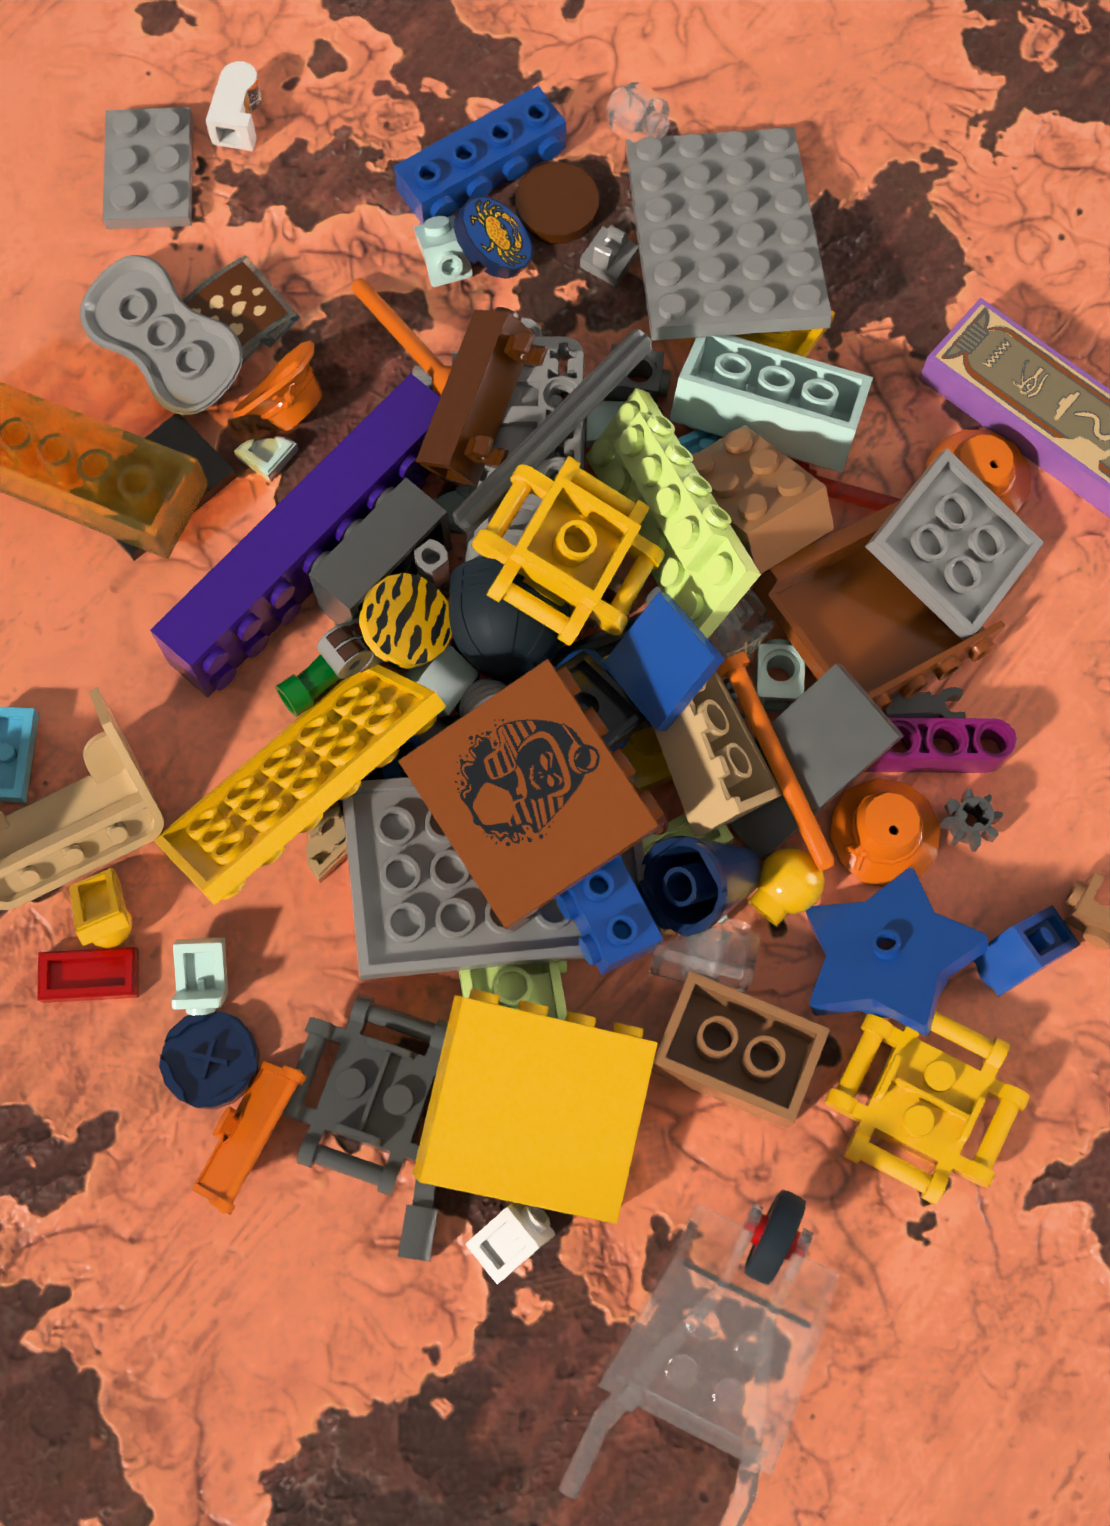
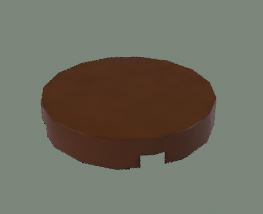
[515,162,599,243]

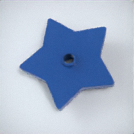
[806,868,989,1035]

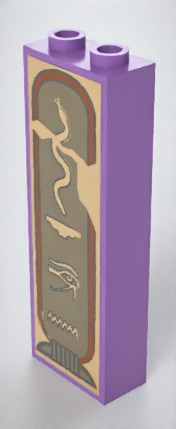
[919,297,1110,518]

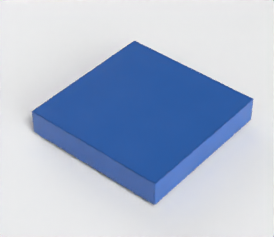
[602,592,725,731]

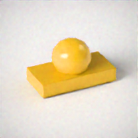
[69,868,133,949]

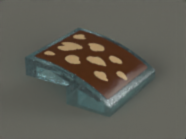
[182,255,300,364]

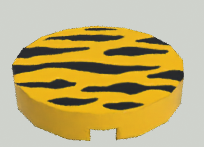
[359,573,452,669]

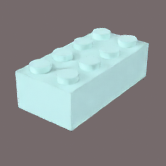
[669,335,873,472]

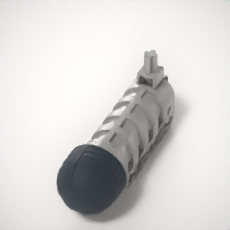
[412,317,587,678]

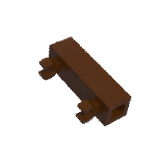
[416,307,548,486]

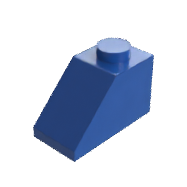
[974,905,1081,997]

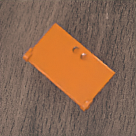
[192,1061,307,1215]

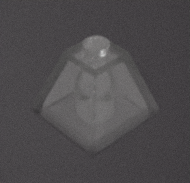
[649,919,761,994]

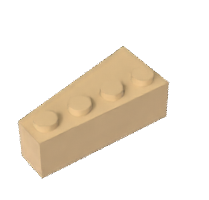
[653,670,783,838]

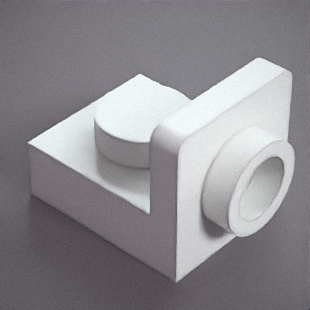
[465,1202,555,1285]

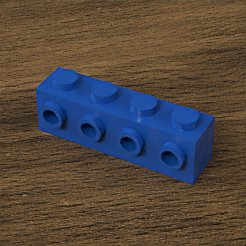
[394,86,566,224]
[556,855,663,975]

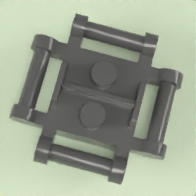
[282,993,448,1197]

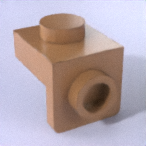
[1064,871,1110,949]

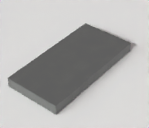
[729,663,904,861]

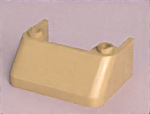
[0,687,164,910]

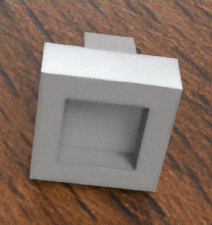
[580,225,639,287]

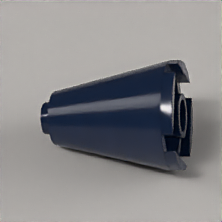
[639,836,762,936]

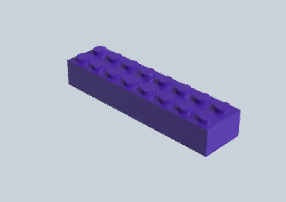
[150,373,440,698]

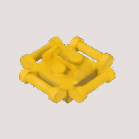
[472,456,665,646]
[825,1011,1030,1205]

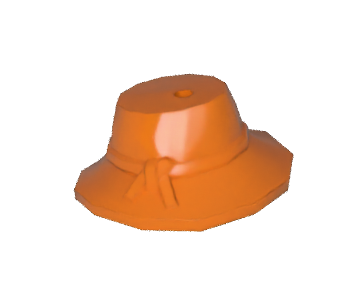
[233,340,323,431]
[925,430,1030,514]
[829,779,941,886]

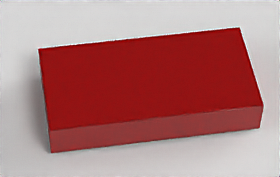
[37,947,139,1003]

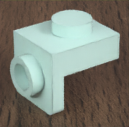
[413,215,473,287]
[172,938,229,1015]

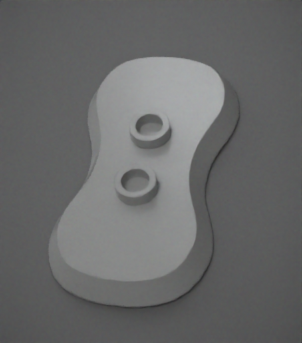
[80,255,243,415]

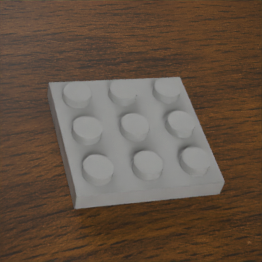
[865,448,1044,641]

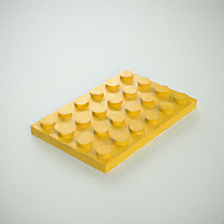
[153,664,446,905]

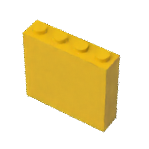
[412,988,658,1224]

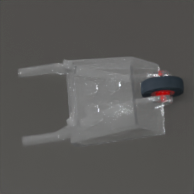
[559,1189,839,1526]

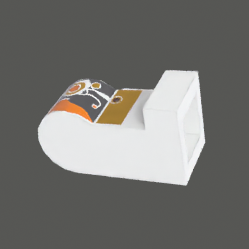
[206,61,262,151]

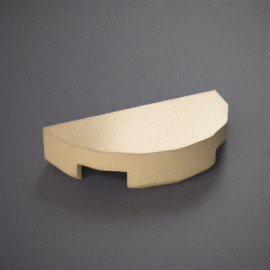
[306,804,347,883]

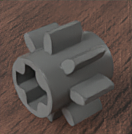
[940,789,1003,852]

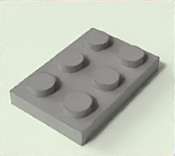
[103,107,193,230]

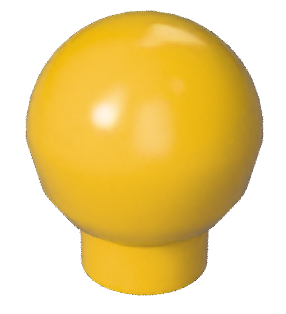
[748,848,824,926]

